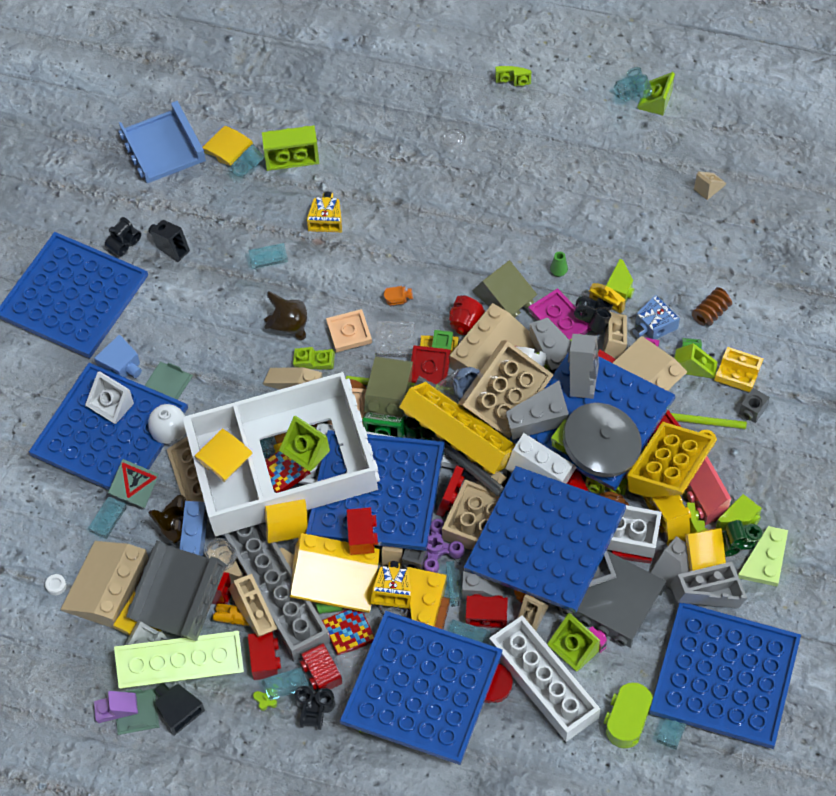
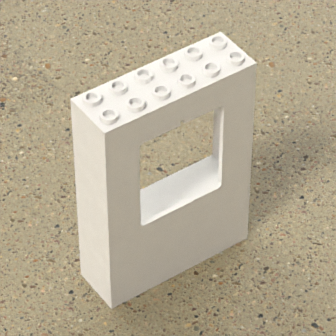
[182,372,380,536]

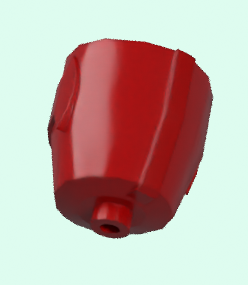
[449,295,485,335]

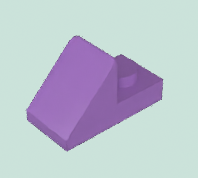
[94,691,138,723]

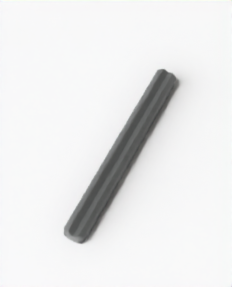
[432,435,504,497]

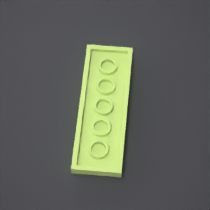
[114,631,244,689]

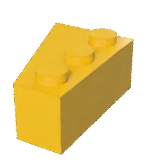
[643,495,692,546]
[407,567,447,627]

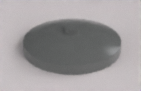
[562,403,642,477]

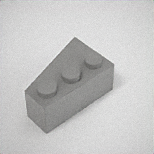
[529,318,570,374]
[567,334,599,399]
[506,381,569,439]
[670,562,747,608]

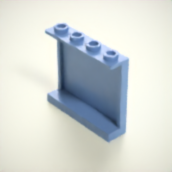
[118,101,206,184]

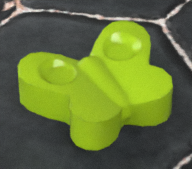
[253,687,278,711]

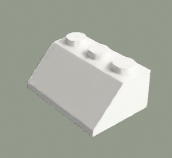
[506,433,576,483]

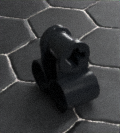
[105,217,142,257]
[574,296,613,333]
[295,686,335,730]

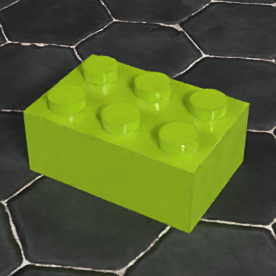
[261,125,319,171]

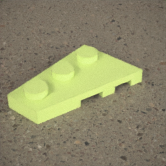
[738,526,788,587]

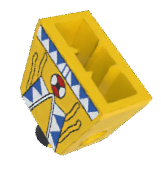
[307,191,343,233]
[371,561,412,609]

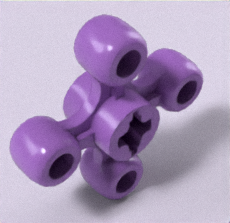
[423,519,464,573]

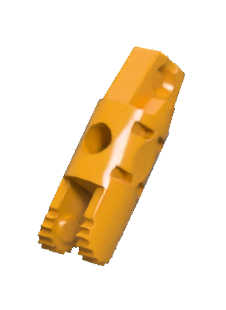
[213,604,250,626]

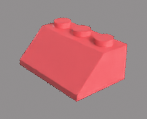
[686,456,731,525]

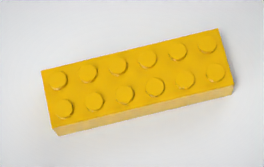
[399,382,516,474]

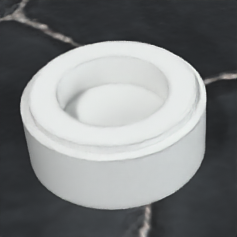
[45,574,67,595]

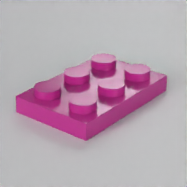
[528,288,592,340]

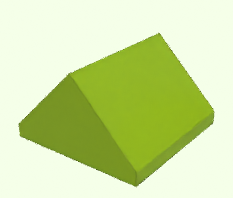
[637,72,675,116]
[279,416,330,471]
[547,613,600,672]

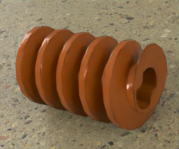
[692,287,733,326]

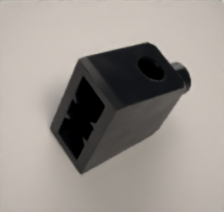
[148,220,190,262]
[155,683,205,736]

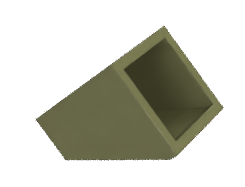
[472,260,537,318]
[364,356,413,417]

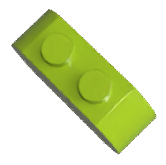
[604,683,653,749]

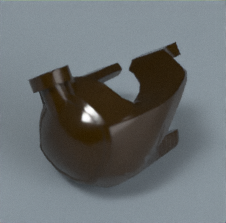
[264,291,307,340]
[148,494,186,544]

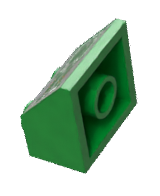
[363,412,406,438]

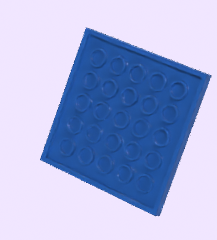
[0,232,148,359]
[517,353,675,491]
[29,363,188,490]
[306,430,445,551]
[464,466,626,613]
[649,603,801,749]
[340,611,503,765]

